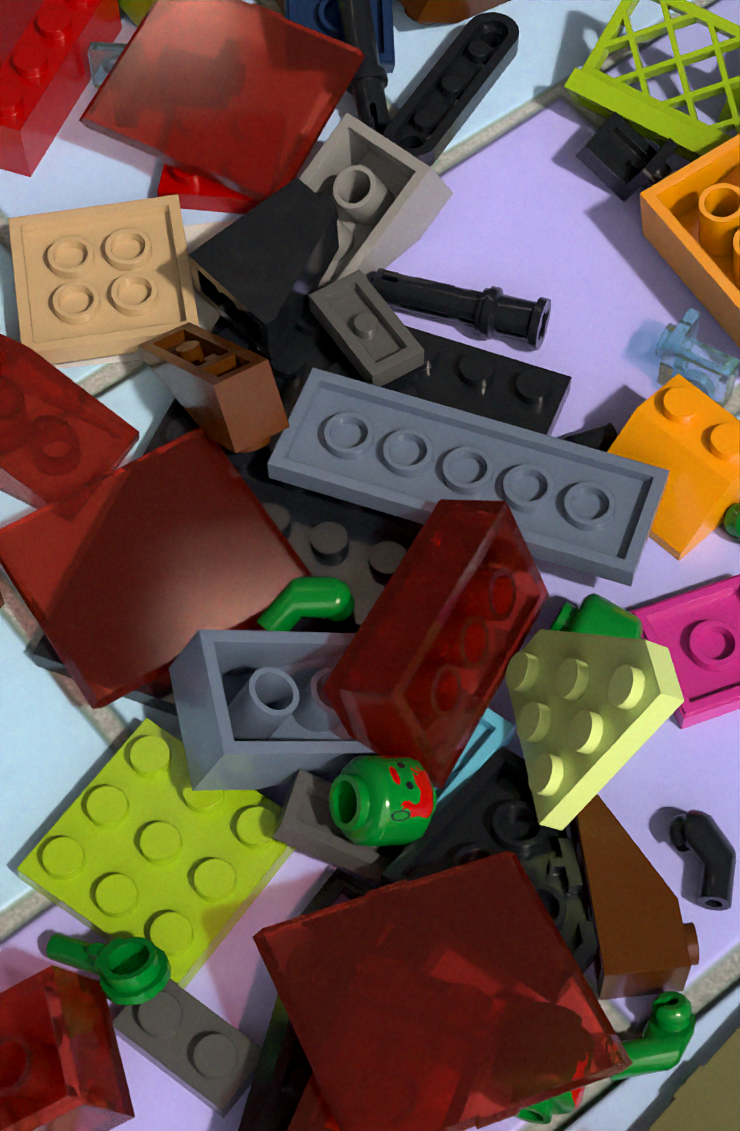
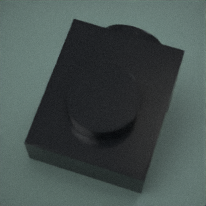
[575,112,678,202]

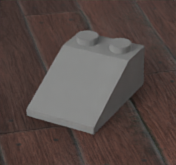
[299,113,453,291]

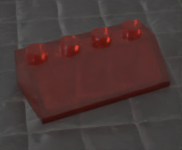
[322,499,550,789]

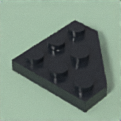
[379,746,598,1010]

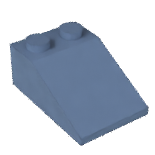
[169,629,409,791]

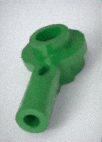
[46,933,171,1006]

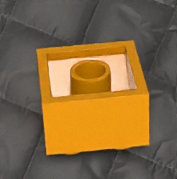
[607,373,740,561]

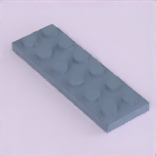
[267,368,670,587]

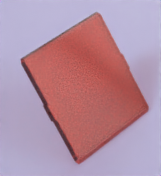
[79,0,365,202]
[0,428,314,709]
[253,851,633,1131]

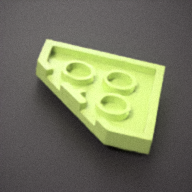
[504,629,684,831]

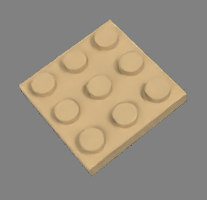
[8,194,199,368]

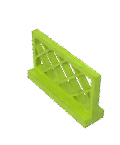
[564,0,740,162]

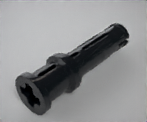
[372,268,551,351]

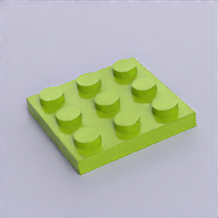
[16,718,296,989]

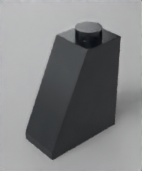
[188,177,339,361]

